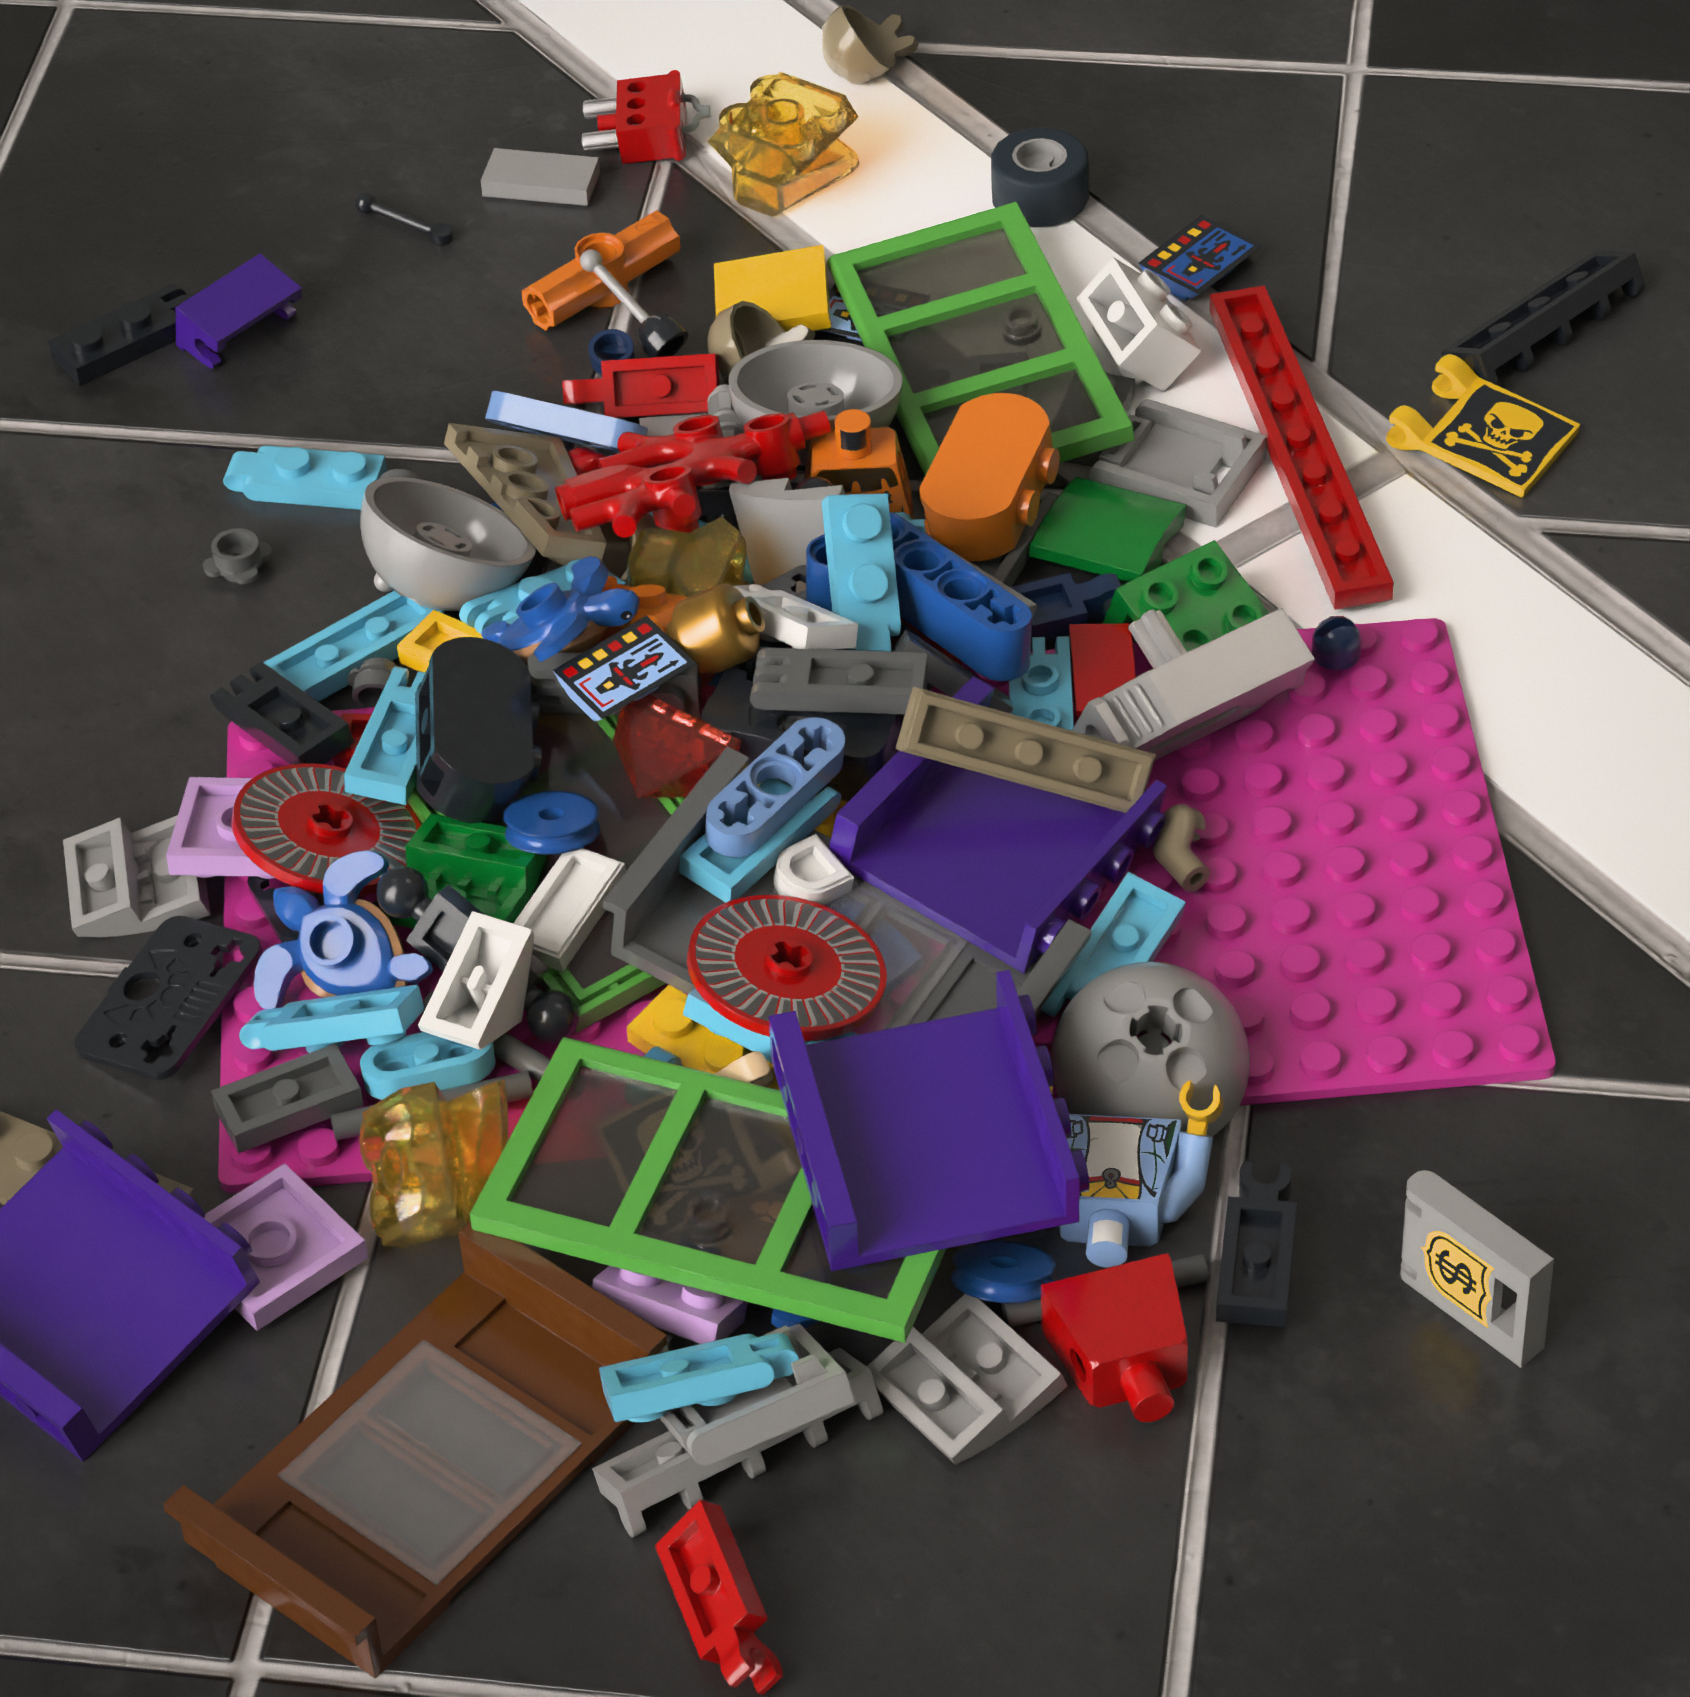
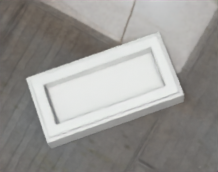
[513,848,626,972]

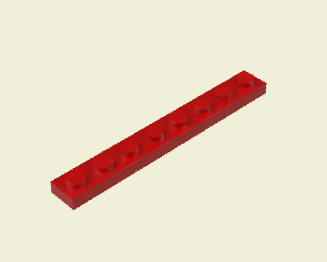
[1210,285,1394,610]

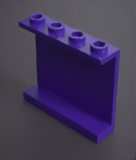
[829,676,1167,974]
[768,970,1090,1271]
[0,1109,260,1462]

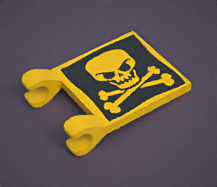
[1386,354,1581,498]

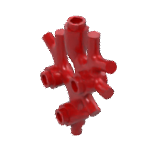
[555,410,831,538]

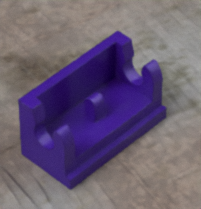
[176,253,302,368]

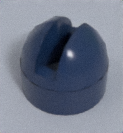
[588,329,635,377]
[1312,616,1362,670]

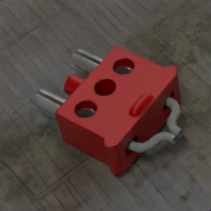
[581,70,711,164]

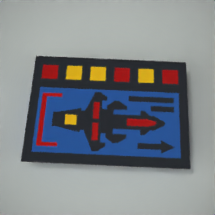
[1138,215,1263,301]

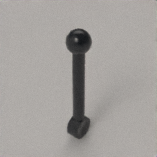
[355,192,453,246]

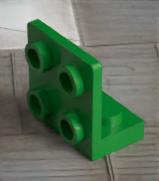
[1103,540,1269,652]

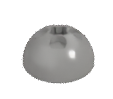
[728,340,903,466]
[360,477,536,611]
[1050,962,1250,1137]

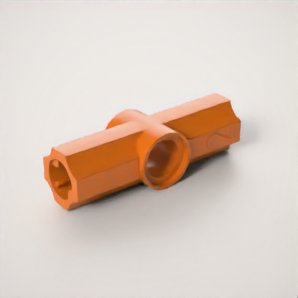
[522,210,681,331]

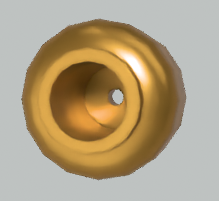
[666,584,765,676]

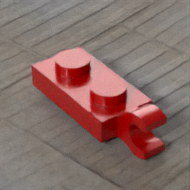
[562,353,720,418]
[655,1500,783,1695]

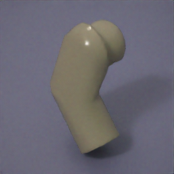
[1153,804,1210,892]

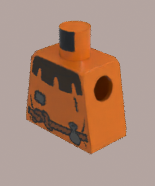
[804,409,914,519]

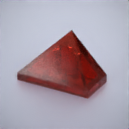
[613,694,742,798]

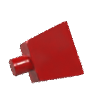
[1041,1253,1188,1422]

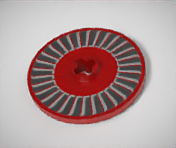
[231,763,421,896]
[687,895,887,1041]

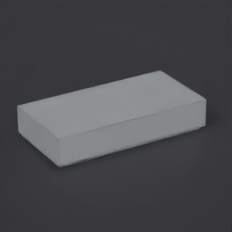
[481,148,600,206]

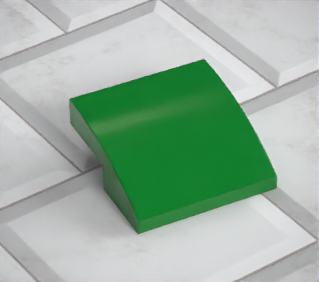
[1029,477,1187,582]
[381,813,547,929]

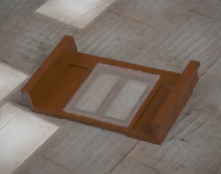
[163,1221,668,1679]

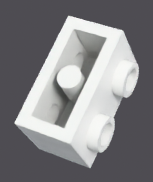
[1076,257,1202,392]

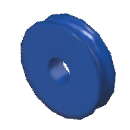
[504,791,600,854]
[951,1240,1056,1303]

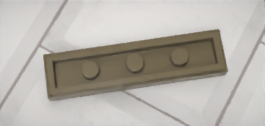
[895,687,1156,813]

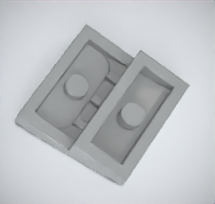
[729,478,845,593]
[63,815,211,937]
[867,1294,1068,1465]

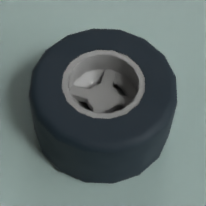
[991,127,1089,227]

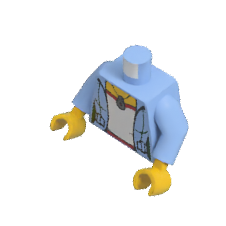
[1049,1080,1223,1268]

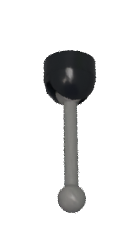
[580,249,689,358]

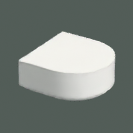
[773,834,854,905]

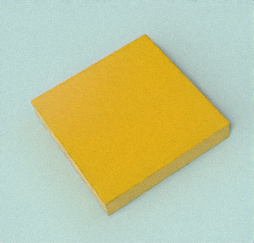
[714,245,831,332]

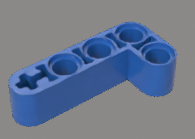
[806,512,1032,681]

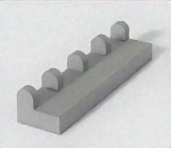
[592,1348,883,1538]

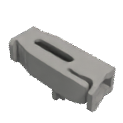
[1072,608,1315,760]

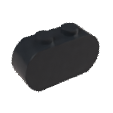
[415,637,542,823]

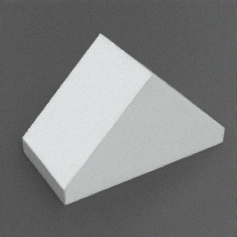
[418,911,535,1050]

